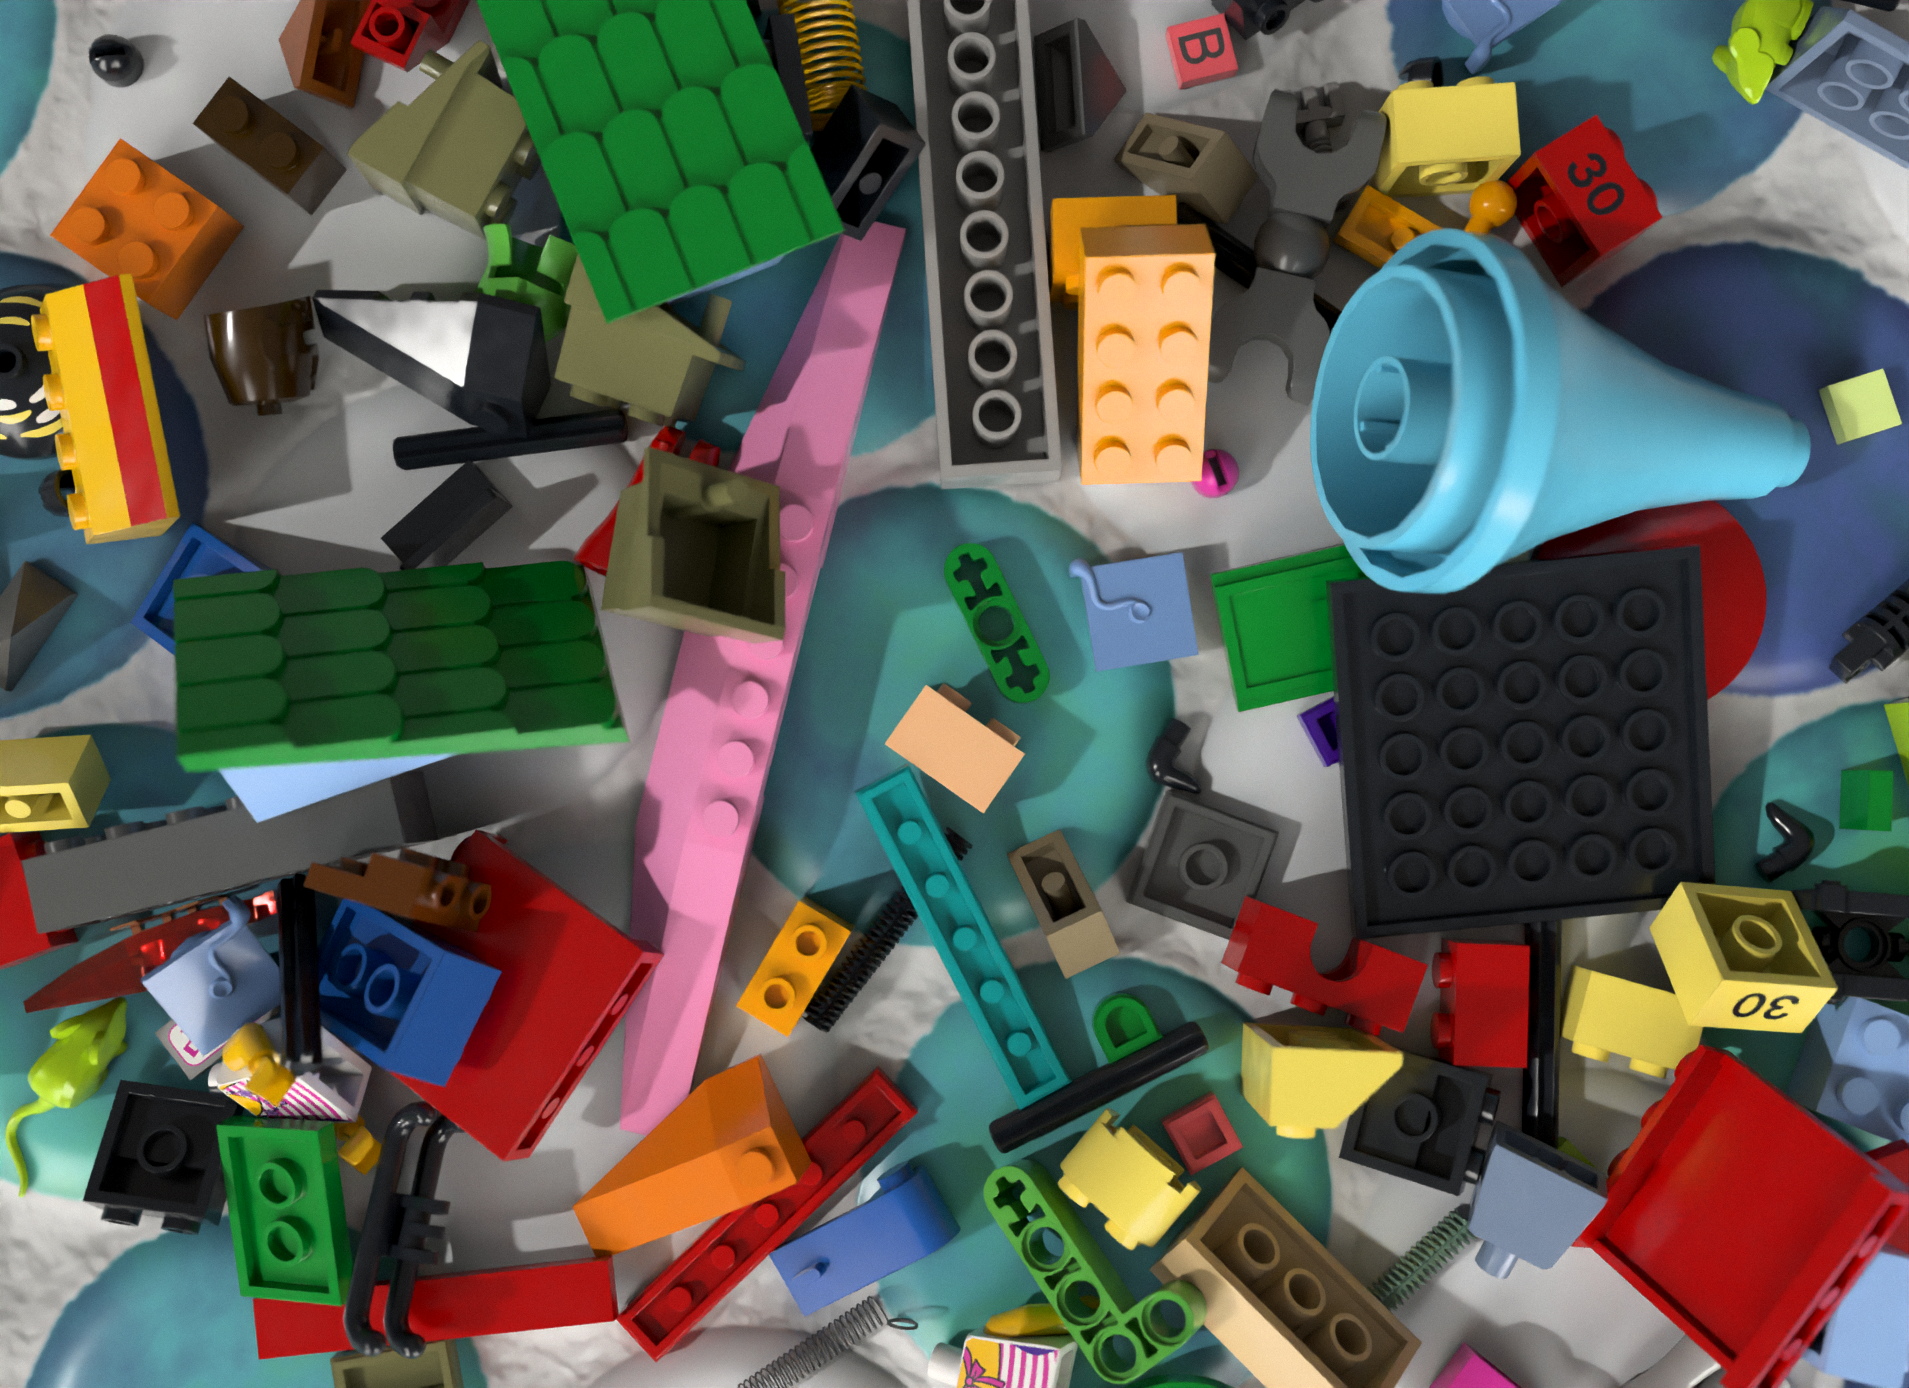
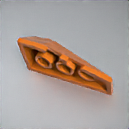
[572,1053,812,1257]

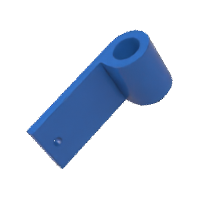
[769,1161,961,1317]

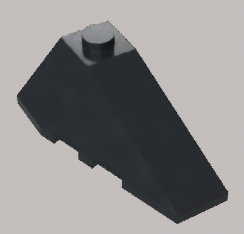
[312,290,551,439]

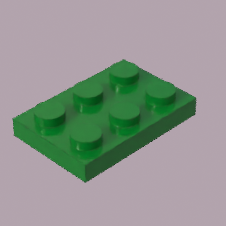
[216,1115,353,1306]

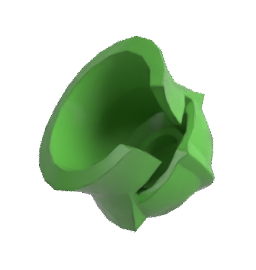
[475,224,578,343]

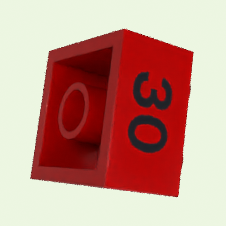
[1507,114,1663,288]

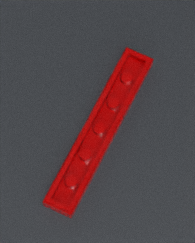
[616,1066,918,1362]
[253,1255,619,1360]

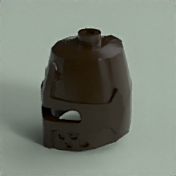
[203,296,320,416]

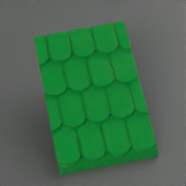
[476,0,844,324]
[173,560,630,822]

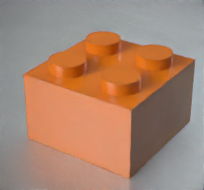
[50,138,245,321]

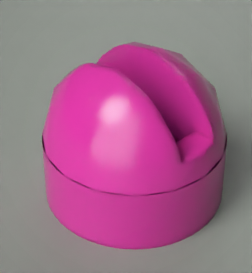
[1191,449,1239,498]

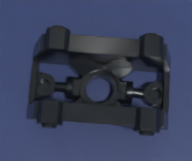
[1791,880,1909,1005]

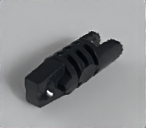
[1829,579,1909,684]

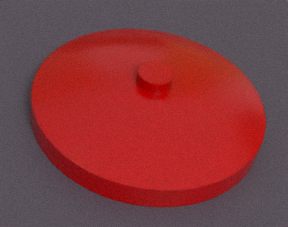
[1530,500,1767,700]

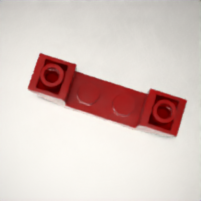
[350,0,470,72]

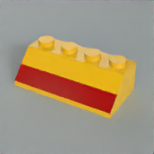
[31,274,180,545]

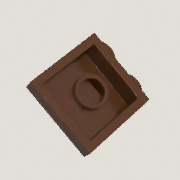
[304,847,492,932]

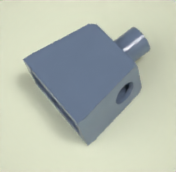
[1467,1120,1608,1279]

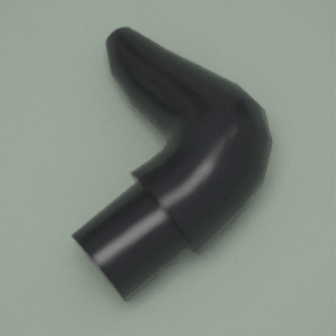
[1146,717,1202,794]
[1754,802,1815,883]

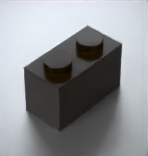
[192,76,347,216]

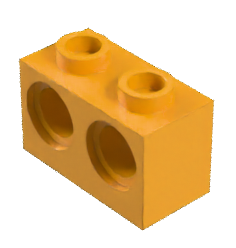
[736,896,855,1037]

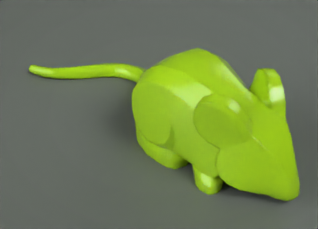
[1712,0,1814,105]
[5,996,128,1198]

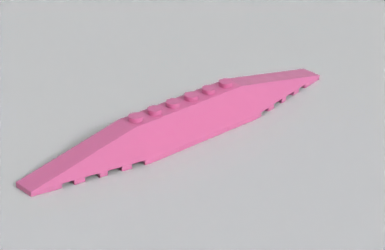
[620,221,906,1136]

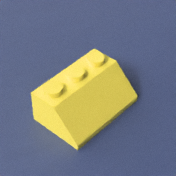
[1240,1022,1403,1138]

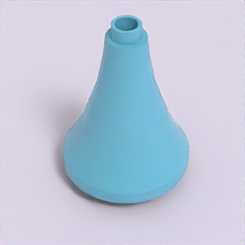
[1310,229,1811,594]

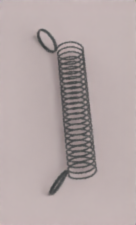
[738,1296,918,1388]

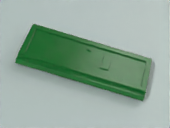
[1210,543,1503,712]

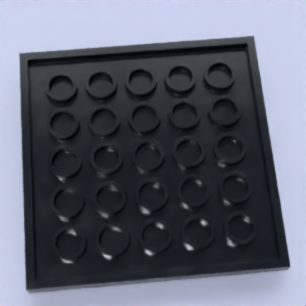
[1326,544,1716,940]

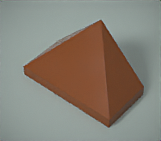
[278,0,371,109]

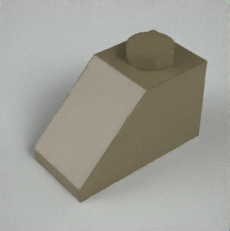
[1113,113,1259,224]
[1007,829,1120,979]

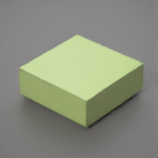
[1818,369,1902,445]

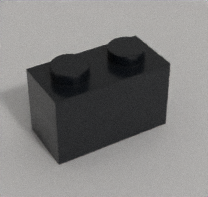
[810,84,926,241]

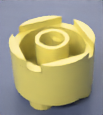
[1057,1107,1201,1251]

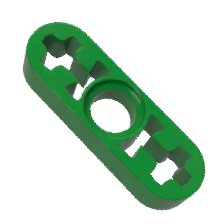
[944,543,1050,704]

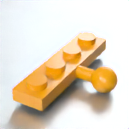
[1333,180,1518,269]

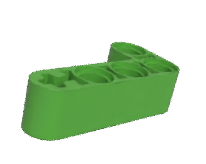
[984,1159,1207,1384]

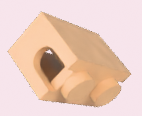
[885,683,1025,813]

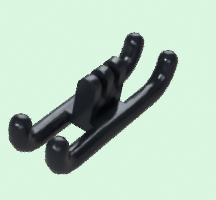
[343,1101,465,1359]

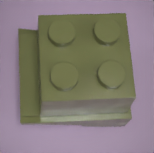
[347,40,542,240]
[554,255,746,428]
[601,447,785,644]

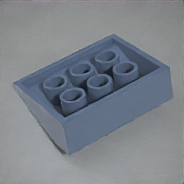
[1765,6,1909,170]

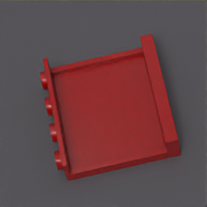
[388,829,665,1162]
[1571,1044,1909,1388]

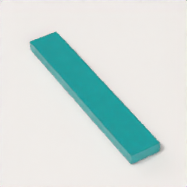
[854,764,1072,1110]

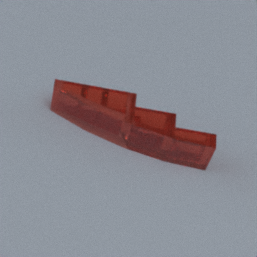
[23,890,277,1013]

